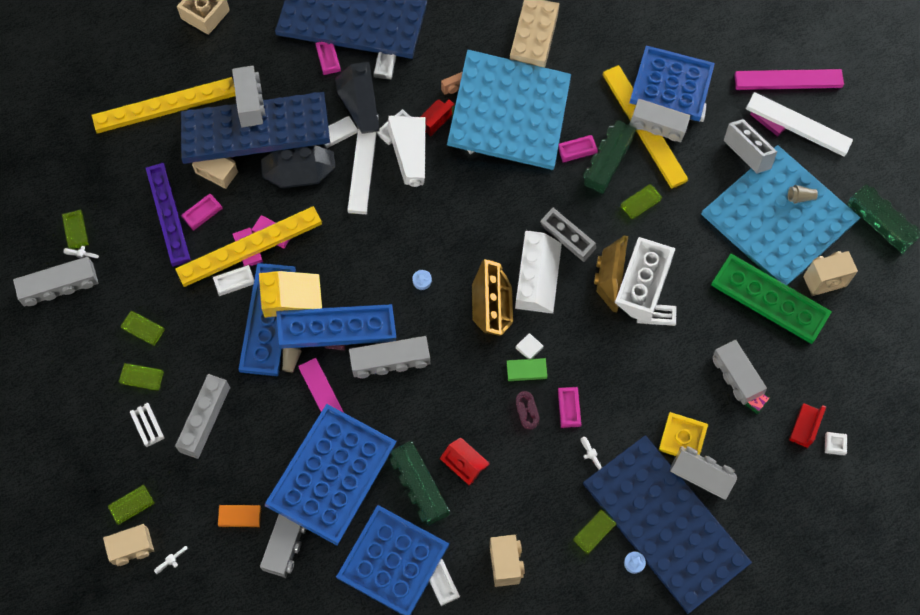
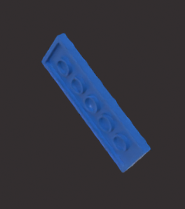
[239,263,296,376]
[276,304,396,349]

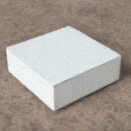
[516,333,543,359]
[825,432,847,455]

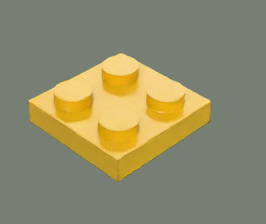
[658,412,708,456]

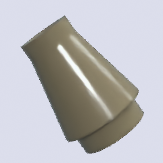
[788,185,818,204]
[282,347,302,373]

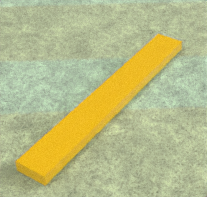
[603,65,688,189]

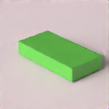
[507,358,547,381]

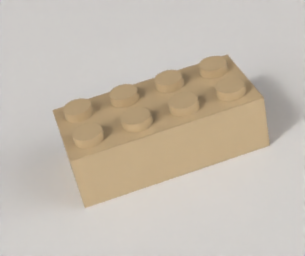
[510,0,559,68]

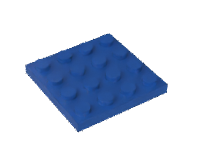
[629,45,715,122]
[336,505,449,615]

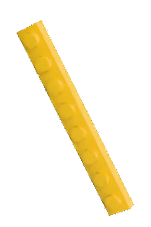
[92,77,236,133]
[176,206,322,287]

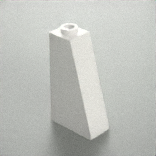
[388,116,425,187]

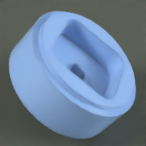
[413,270,432,290]
[624,552,646,574]

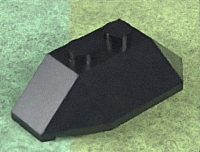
[261,145,336,188]

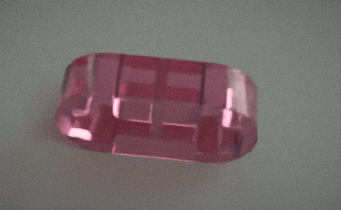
[516,391,539,429]

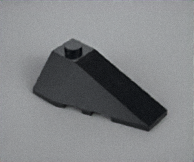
[335,62,380,134]

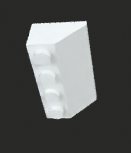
[515,231,562,313]
[615,237,675,323]

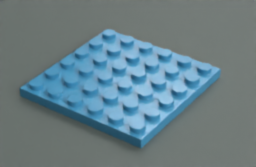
[447,50,571,170]
[701,145,860,286]

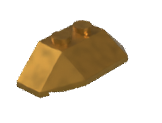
[594,236,628,312]
[472,259,513,336]

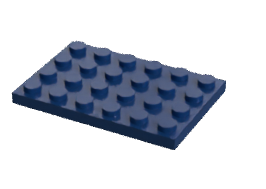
[265,404,397,546]

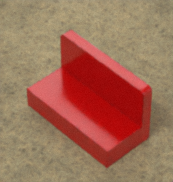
[420,99,454,136]
[789,403,826,448]
[440,438,489,485]

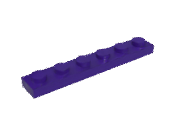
[146,163,191,266]

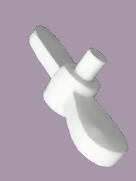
[64,246,99,258]
[581,437,602,470]
[154,546,188,574]

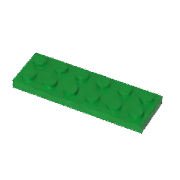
[711,254,832,344]

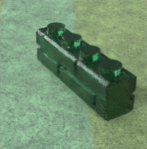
[583,120,636,194]
[847,184,920,254]
[389,441,450,526]

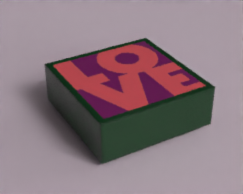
[745,394,770,414]

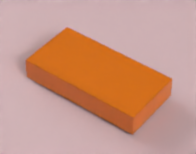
[218,505,261,527]

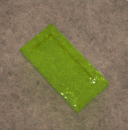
[621,184,662,219]
[62,210,89,249]
[121,311,164,346]
[119,363,164,390]
[108,485,154,525]
[573,510,616,554]

